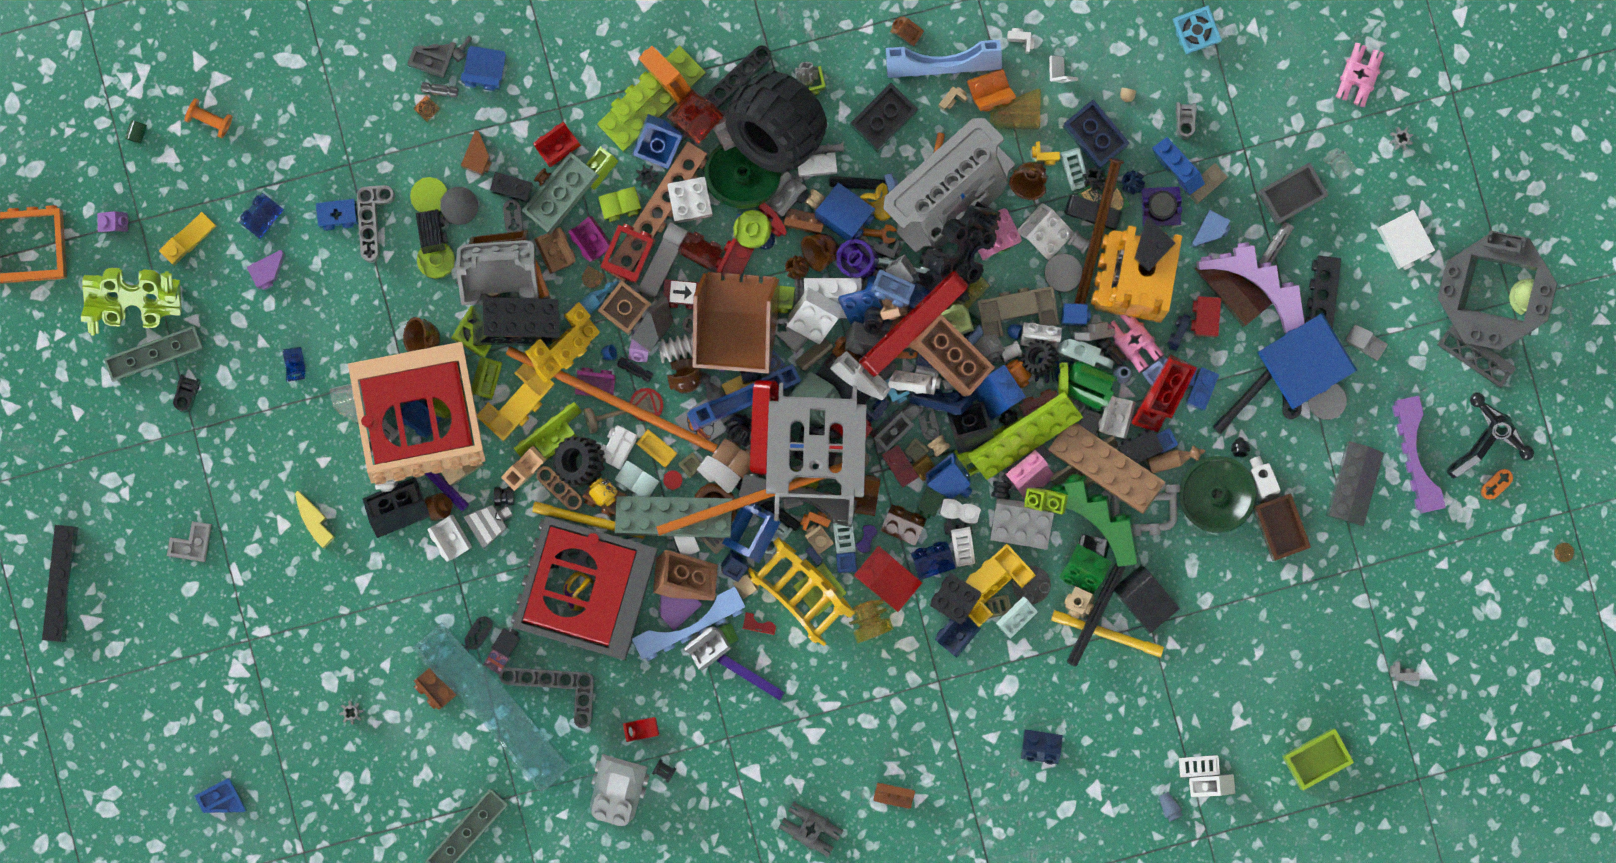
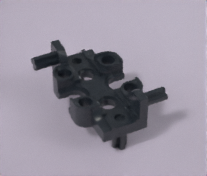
[912,201,1001,303]

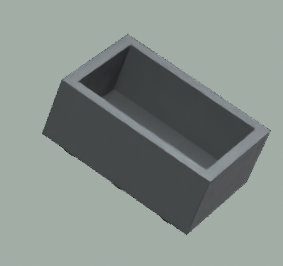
[1257,162,1329,226]

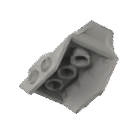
[590,754,650,826]

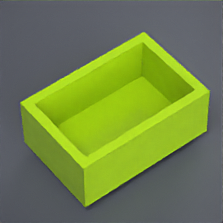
[1282,728,1354,791]

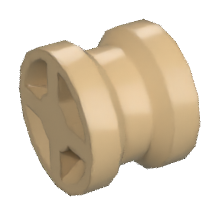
[804,189,825,211]
[927,434,951,458]

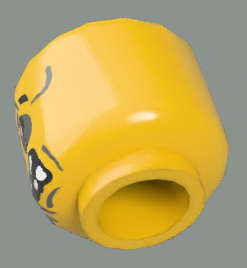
[589,478,618,507]

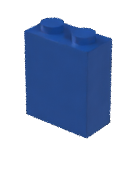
[815,183,875,241]

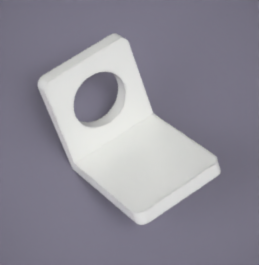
[1049,56,1078,83]

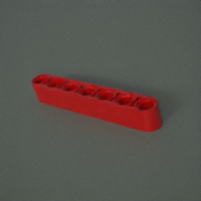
[859,271,969,377]

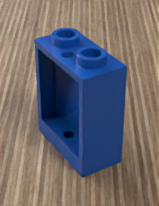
[722,504,781,563]

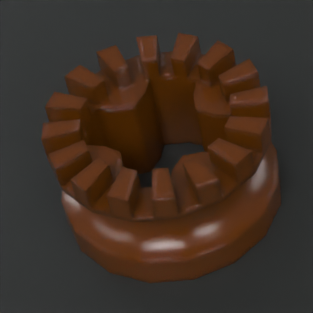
[534,168,551,187]

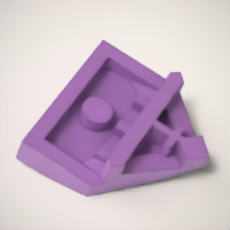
[658,595,702,631]

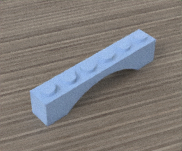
[885,40,1002,78]
[632,587,745,661]

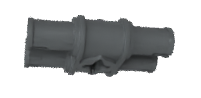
[778,801,844,858]

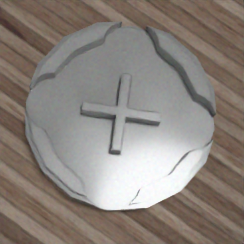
[1044,254,1082,292]
[1308,384,1347,420]

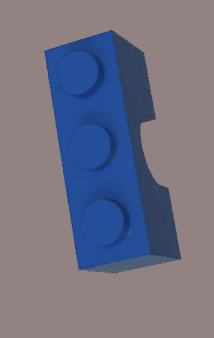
[1152,137,1205,195]

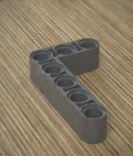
[499,668,594,728]

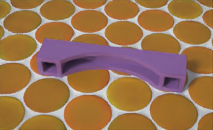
[1392,396,1446,514]

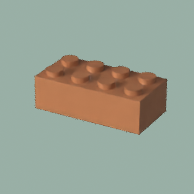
[910,314,995,396]

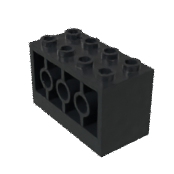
[472,297,559,346]

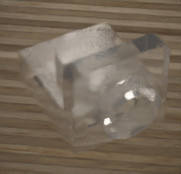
[1323,148,1357,181]

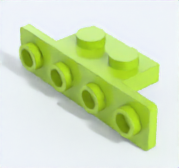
[514,402,582,460]

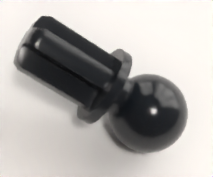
[1096,337,1126,366]

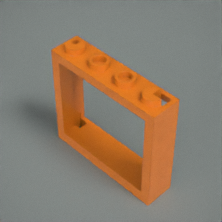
[0,205,67,283]

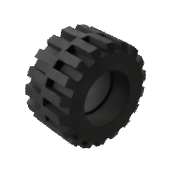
[553,436,606,486]

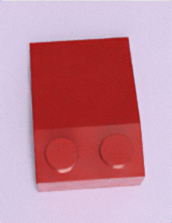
[854,546,922,612]

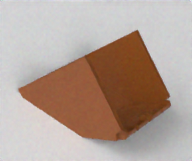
[692,272,780,373]

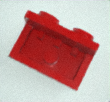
[533,122,581,167]

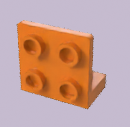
[967,68,1016,112]

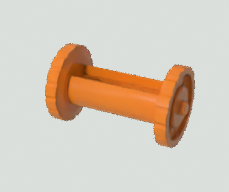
[184,98,233,138]

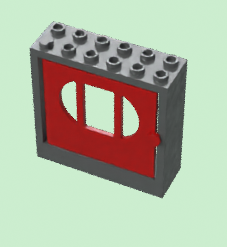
[511,516,658,660]

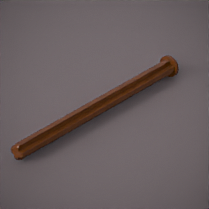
[1074,158,1124,304]

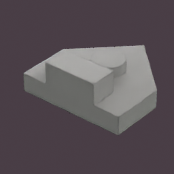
[1073,322,1115,341]

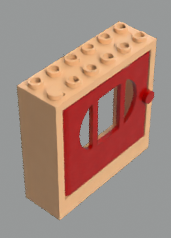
[348,342,485,485]

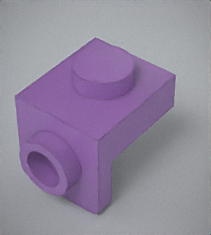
[97,211,128,233]

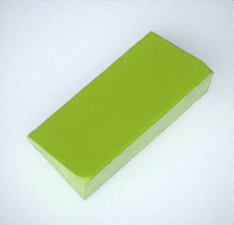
[586,146,618,190]
[472,357,502,399]

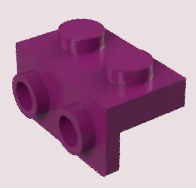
[568,216,611,262]
[575,368,616,397]

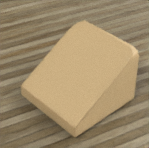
[733,573,759,599]

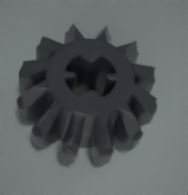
[725,414,752,447]

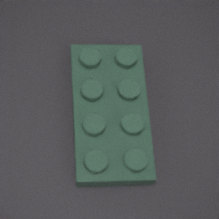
[522,152,599,235]

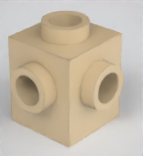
[1064,586,1095,619]

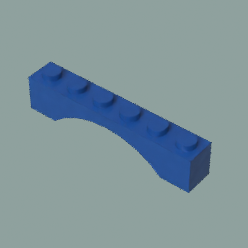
[687,364,801,431]

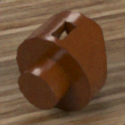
[424,493,453,521]

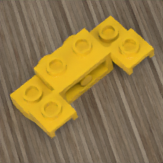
[525,302,600,382]
[477,363,555,441]
[965,544,1036,627]

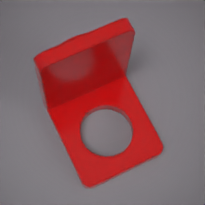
[623,717,659,742]

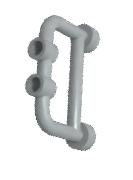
[1107,484,1180,536]

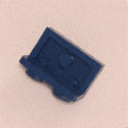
[935,617,981,658]
[1020,730,1063,765]

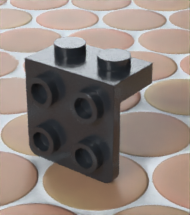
[930,573,981,624]

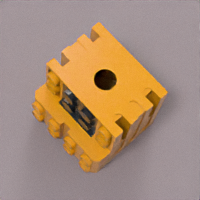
[1091,226,1182,323]

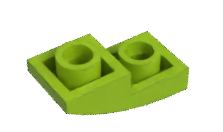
[1024,487,1068,515]

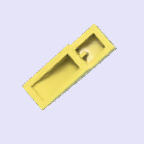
[295,491,335,548]

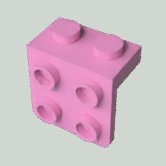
[971,208,1022,260]
[1006,450,1053,499]

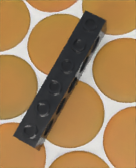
[1305,255,1341,329]

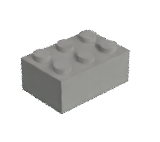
[990,497,1054,550]

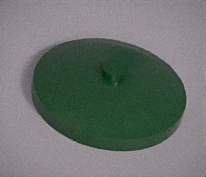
[705,144,781,209]
[1179,456,1257,533]

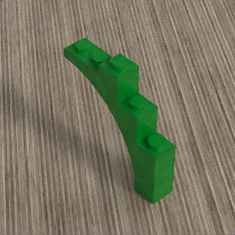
[1037,475,1139,567]

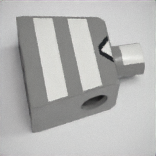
[464,505,513,549]

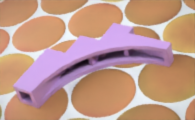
[1196,242,1304,333]

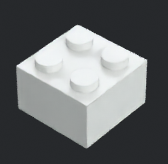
[787,287,841,344]

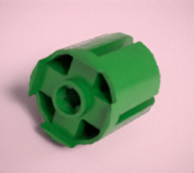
[1068,361,1117,411]

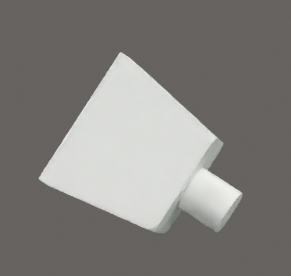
[1250,456,1280,504]

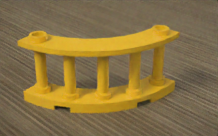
[748,537,855,646]

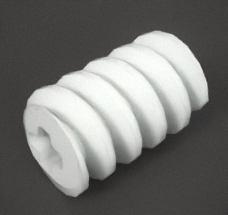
[659,333,693,364]

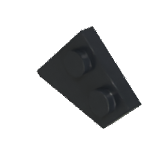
[1134,218,1175,272]

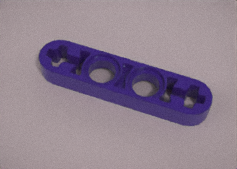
[717,654,785,700]

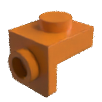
[800,511,831,531]

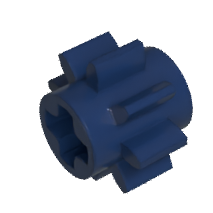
[1121,170,1145,195]

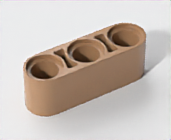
[537,467,583,511]

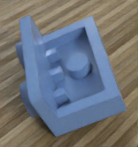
[870,270,915,308]

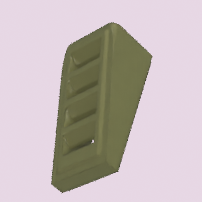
[985,594,1011,619]

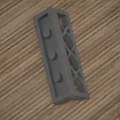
[1437,325,1516,388]

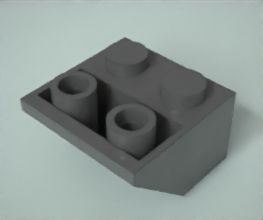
[632,295,674,351]

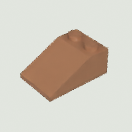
[653,550,718,601]

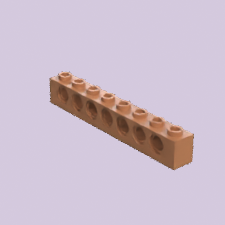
[606,142,707,283]

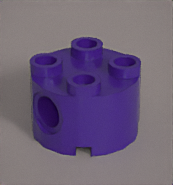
[836,239,879,279]

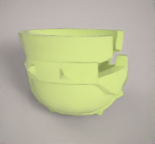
[1509,278,1534,315]

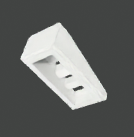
[951,527,975,567]
[1179,755,1220,777]

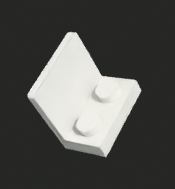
[667,177,713,224]
[1016,203,1074,260]

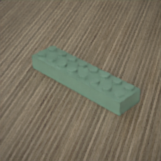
[104,326,204,382]
[426,788,509,863]

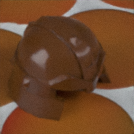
[1009,162,1049,200]
[801,233,840,272]
[403,317,440,352]
[667,358,702,394]

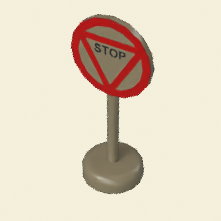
[584,388,663,434]

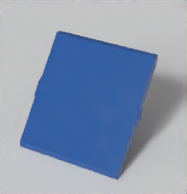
[1257,313,1357,410]

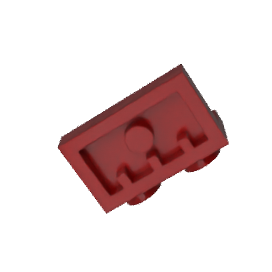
[715,238,754,277]

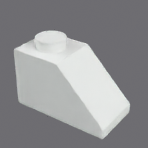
[1189,774,1235,797]

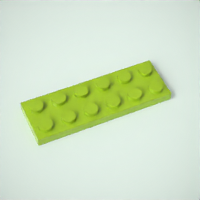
[968,392,1083,480]

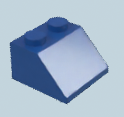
[633,114,683,169]

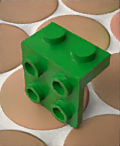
[1059,544,1112,594]

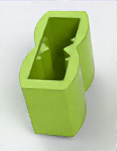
[598,186,642,222]

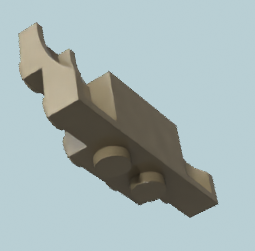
[977,286,1060,337]

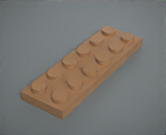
[1048,423,1165,514]

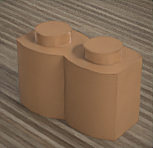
[712,438,750,479]

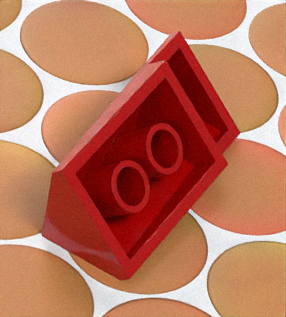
[1131,354,1197,432]

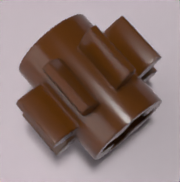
[785,255,809,280]

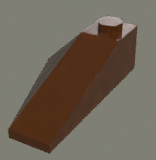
[1195,258,1273,327]

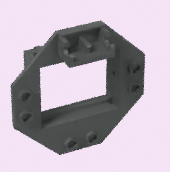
[1438,231,1558,351]

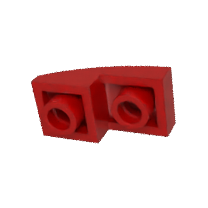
[758,203,787,237]

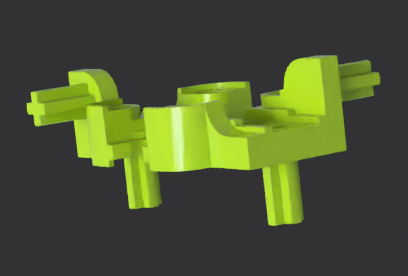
[81,268,182,336]

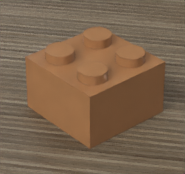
[598,280,651,336]

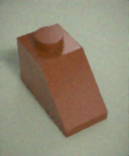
[461,130,492,176]

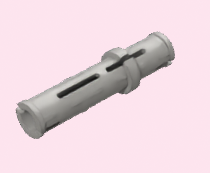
[1257,222,1294,267]

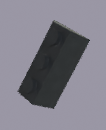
[815,353,884,405]
[362,477,430,538]

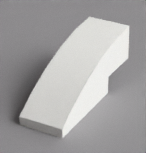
[830,351,891,400]

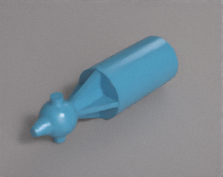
[567,281,619,314]

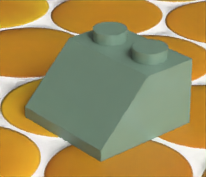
[789,372,842,426]

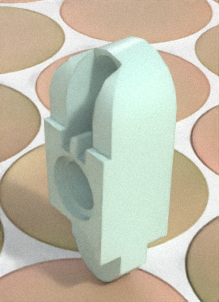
[1056,339,1115,369]

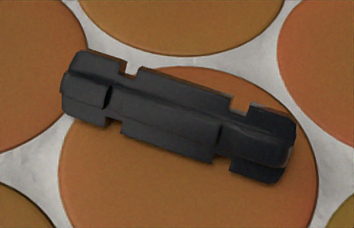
[617,357,653,382]

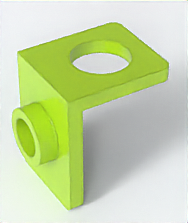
[808,66,826,95]

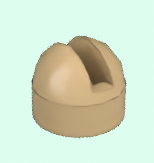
[1120,88,1136,102]

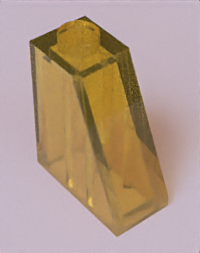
[990,89,1041,129]

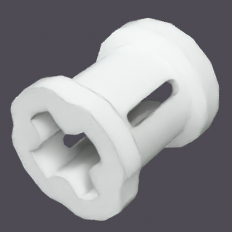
[1001,341,1022,363]

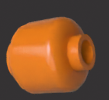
[1005,359,1032,389]

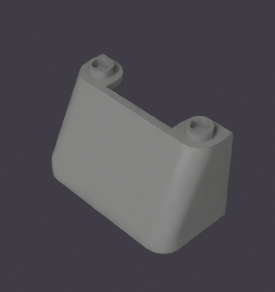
[456,240,539,305]

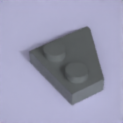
[408,42,456,78]

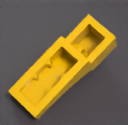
[159,212,216,266]

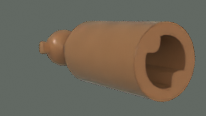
[1147,446,1205,474]

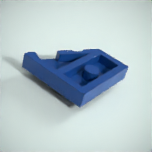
[195,778,247,813]

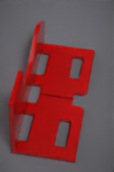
[742,612,776,635]

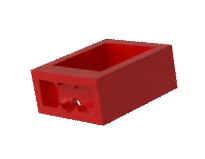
[600,223,655,284]

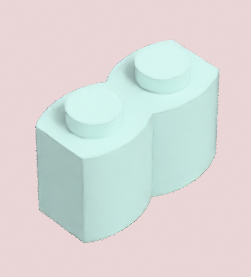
[615,461,659,497]

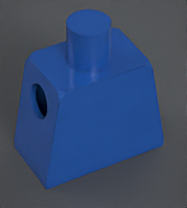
[926,453,972,499]

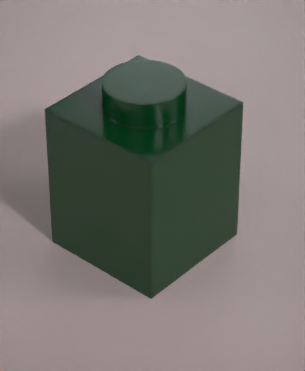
[917,488,945,519]

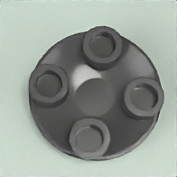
[440,187,478,225]
[1012,566,1051,604]

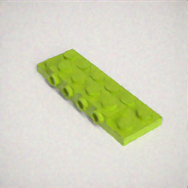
[597,45,706,152]

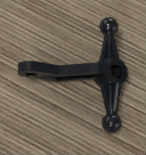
[1446,392,1534,479]

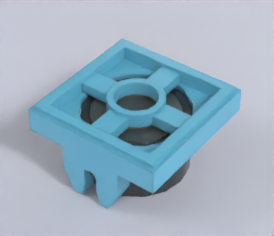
[1172,5,1222,55]

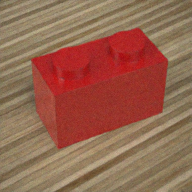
[1191,296,1221,338]

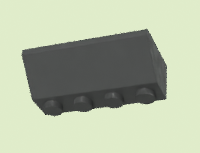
[1326,441,1384,526]

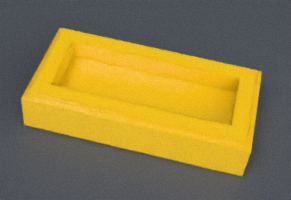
[636,429,678,468]

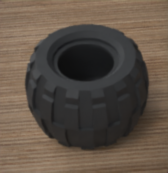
[725,71,827,173]

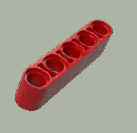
[750,380,779,475]

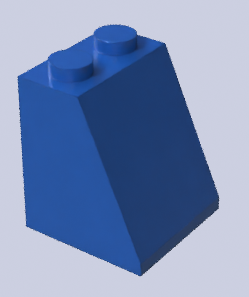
[974,365,1026,421]

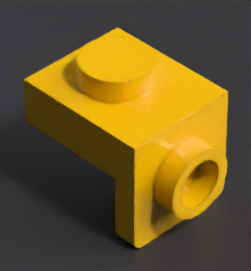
[1032,141,1060,166]

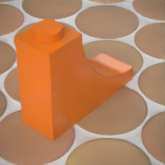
[638,46,697,110]

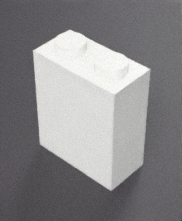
[1377,210,1435,270]

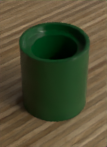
[125,120,147,144]

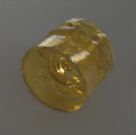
[846,599,894,644]

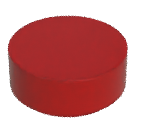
[663,470,683,490]

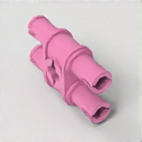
[1335,43,1385,107]
[1108,315,1165,373]

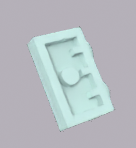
[996,597,1037,639]

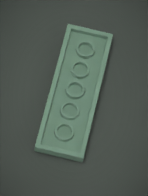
[615,496,732,538]

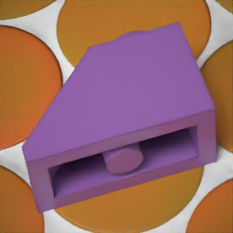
[247,250,285,290]

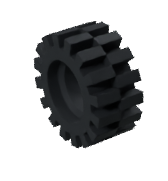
[1021,339,1059,377]

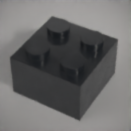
[947,401,994,454]

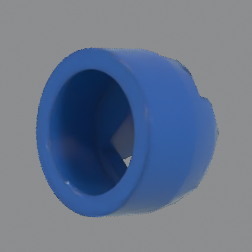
[1007,324,1023,340]
[601,344,617,361]

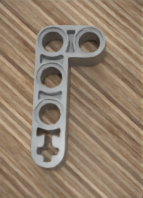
[357,185,395,263]
[638,222,688,299]

